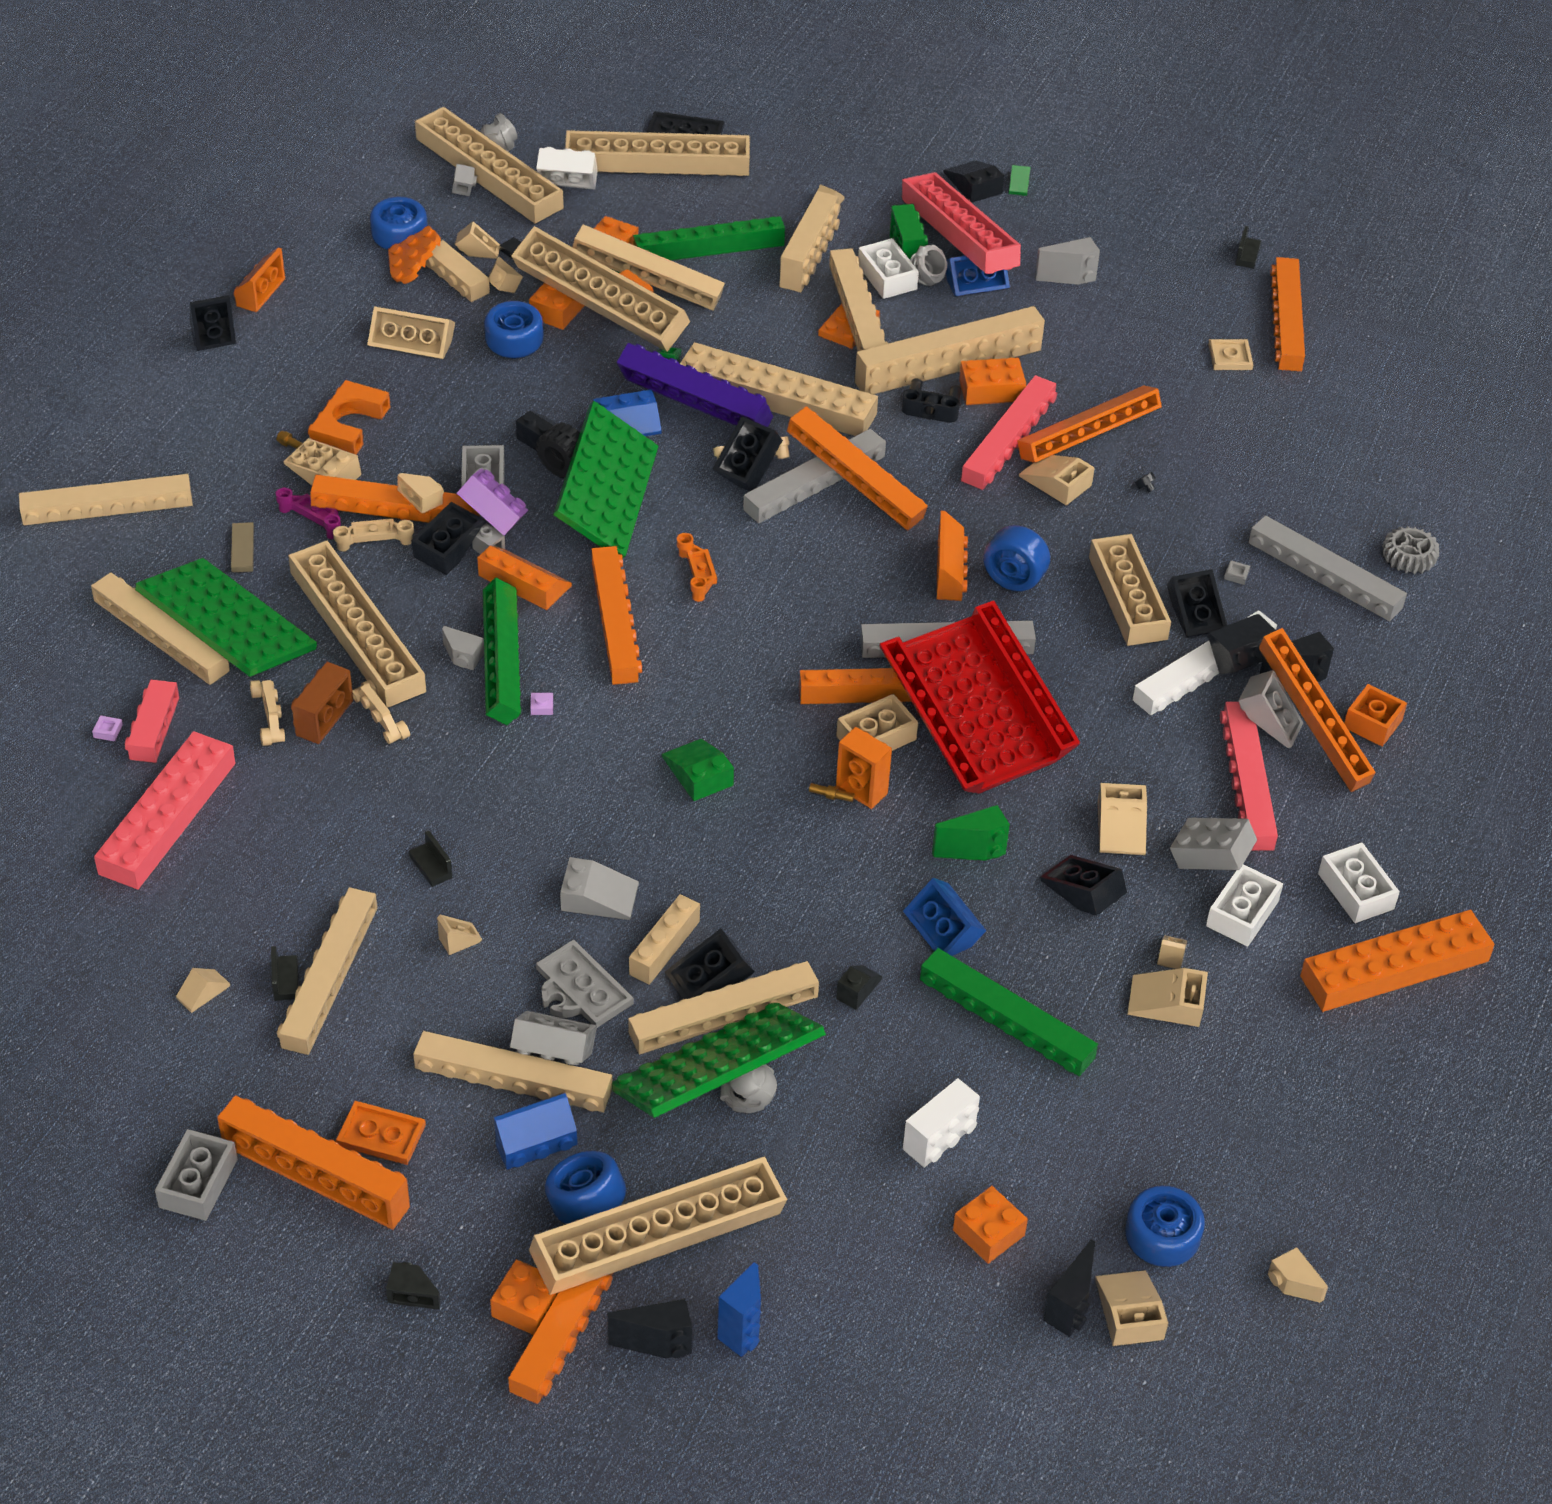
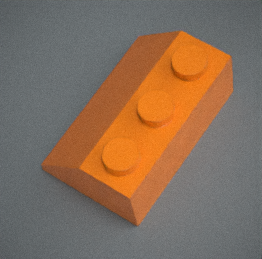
[234,247,285,312]

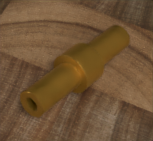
[809,783,855,802]

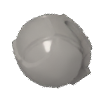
[480,113,517,152]
[910,244,947,287]
[720,1064,777,1113]

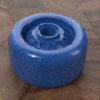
[370,197,428,250]
[484,301,544,358]
[983,525,1050,592]
[545,1151,626,1224]
[1125,1186,1205,1267]

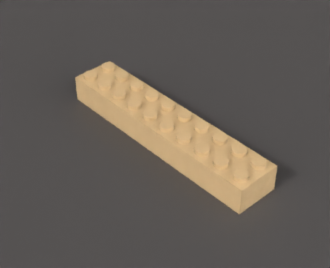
[415,107,563,224]
[565,131,750,176]
[511,226,690,352]
[855,306,1045,394]
[680,342,878,436]
[288,541,426,708]
[529,1157,787,1295]

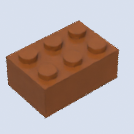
[291,662,353,744]

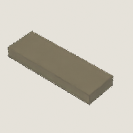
[231,522,254,572]

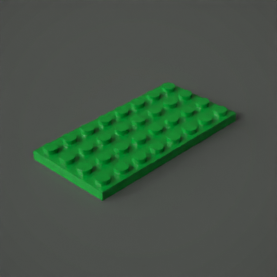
[553,401,659,558]
[135,558,317,677]
[612,1003,826,1118]

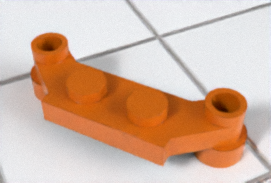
[677,533,717,602]

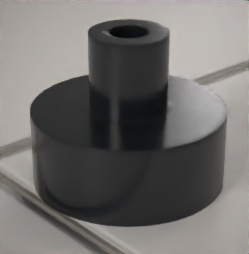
[1135,471,1156,493]

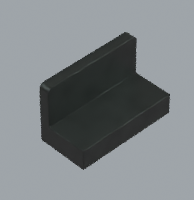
[1236,226,1261,269]
[409,831,452,887]
[271,946,299,1001]

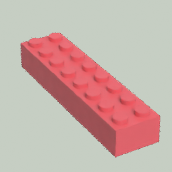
[94,731,236,890]

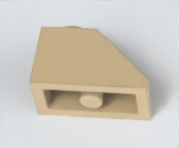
[455,222,500,259]
[488,257,523,293]
[398,473,444,514]
[1268,1248,1328,1303]

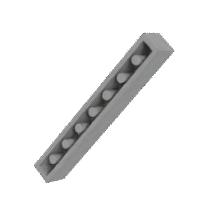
[743,429,886,523]
[1249,515,1407,622]
[860,621,1036,658]

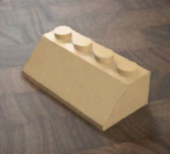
[367,306,455,359]

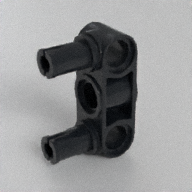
[902,378,962,423]

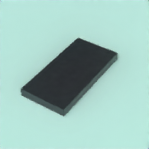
[646,111,724,135]

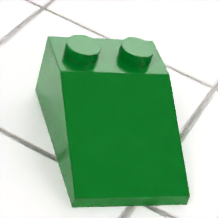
[662,739,734,801]
[932,805,1010,861]

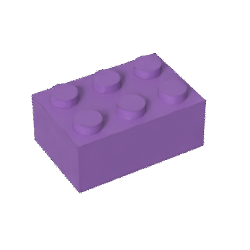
[457,468,528,536]

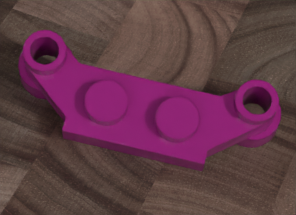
[276,488,341,539]

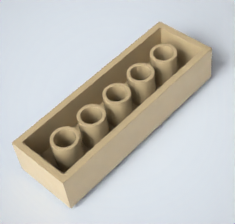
[780,191,841,292]
[1089,534,1171,646]

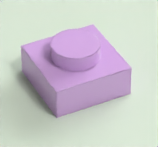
[531,693,553,715]
[92,716,123,741]

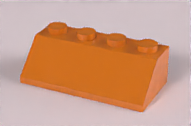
[936,511,968,601]
[477,545,572,610]

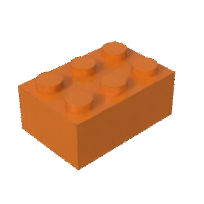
[959,358,1026,405]
[836,726,892,809]

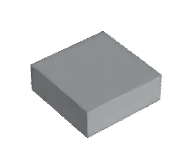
[1224,561,1250,585]

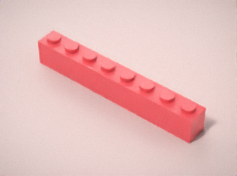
[961,375,1057,490]
[1220,702,1278,851]

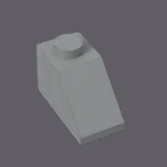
[442,626,484,670]

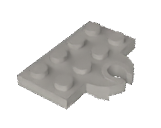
[536,940,634,1028]

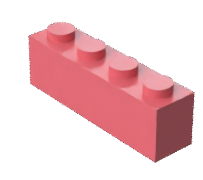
[125,680,179,763]

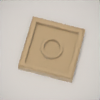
[1208,339,1253,370]

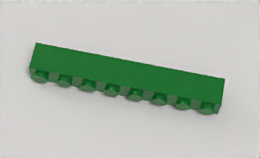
[633,216,785,261]
[483,577,521,725]
[920,948,1098,1077]

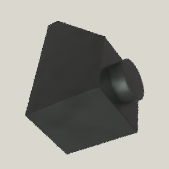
[836,965,882,1010]
[386,1262,440,1310]

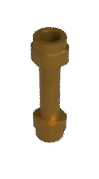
[277,431,303,449]

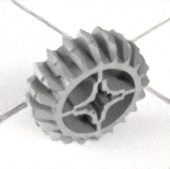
[1382,525,1439,575]

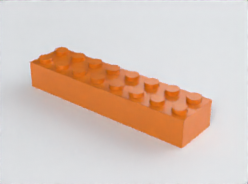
[529,216,638,330]
[1300,909,1495,1012]
[217,1095,410,1230]

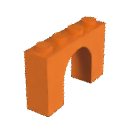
[308,380,390,455]

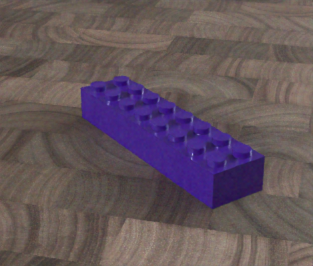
[616,343,773,427]

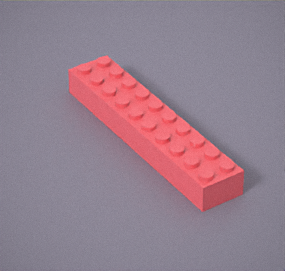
[902,172,1021,274]

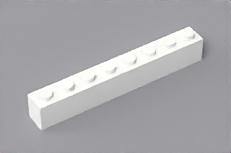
[1133,610,1277,715]

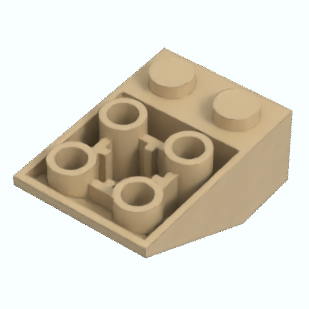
[284,438,362,485]
[1019,455,1095,505]
[1098,783,1147,855]
[1127,968,1208,1027]
[1095,1270,1168,1346]

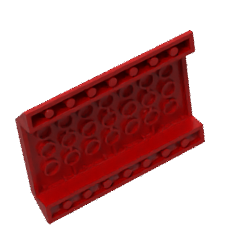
[879,600,1080,794]

